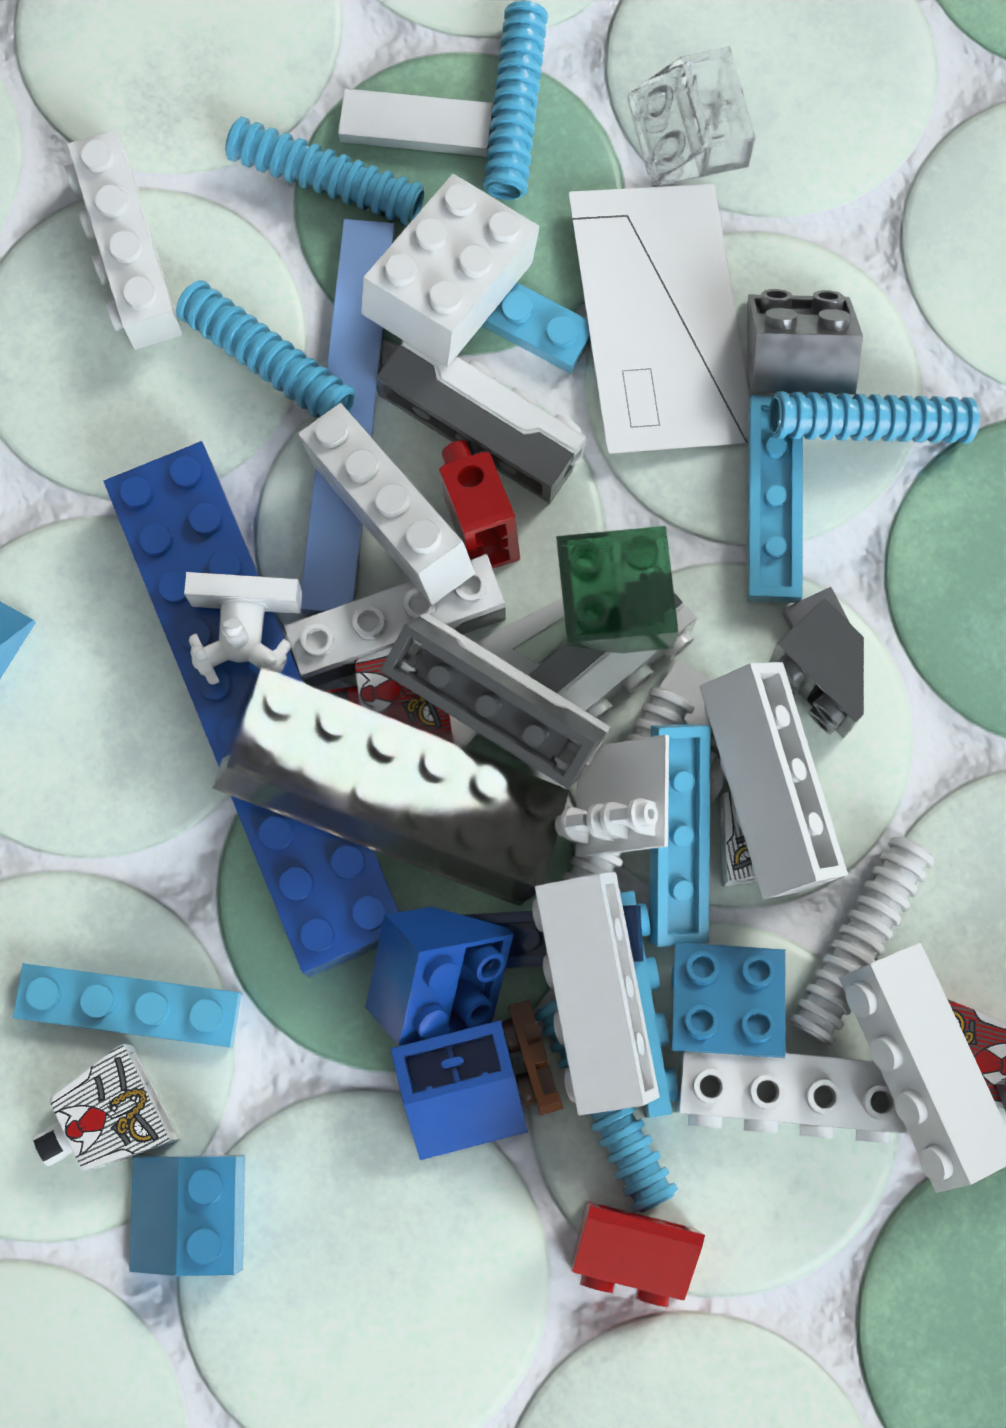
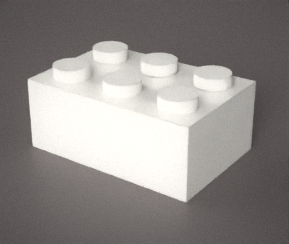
[361,174,540,368]

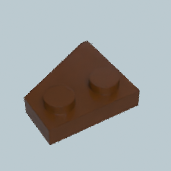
[501,1000,563,1116]

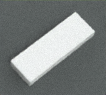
[338,88,493,157]

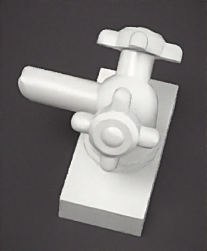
[184,572,302,688]

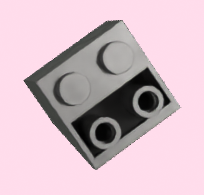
[747,289,863,395]

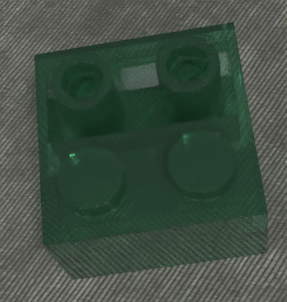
[556,526,678,653]

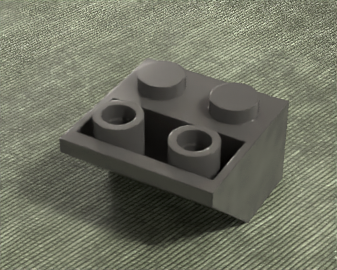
[769,598,864,738]

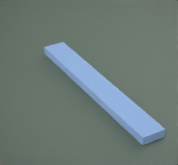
[301,219,395,615]

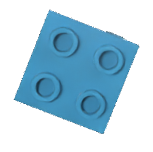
[671,942,785,1058]

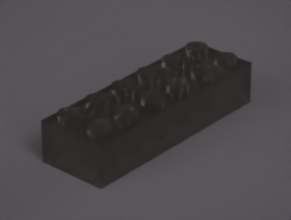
[212,667,569,906]

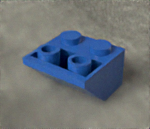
[365,906,514,1046]
[390,1020,528,1160]

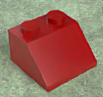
[570,1201,705,1307]

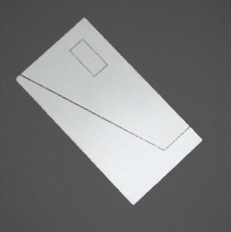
[569,184,750,454]

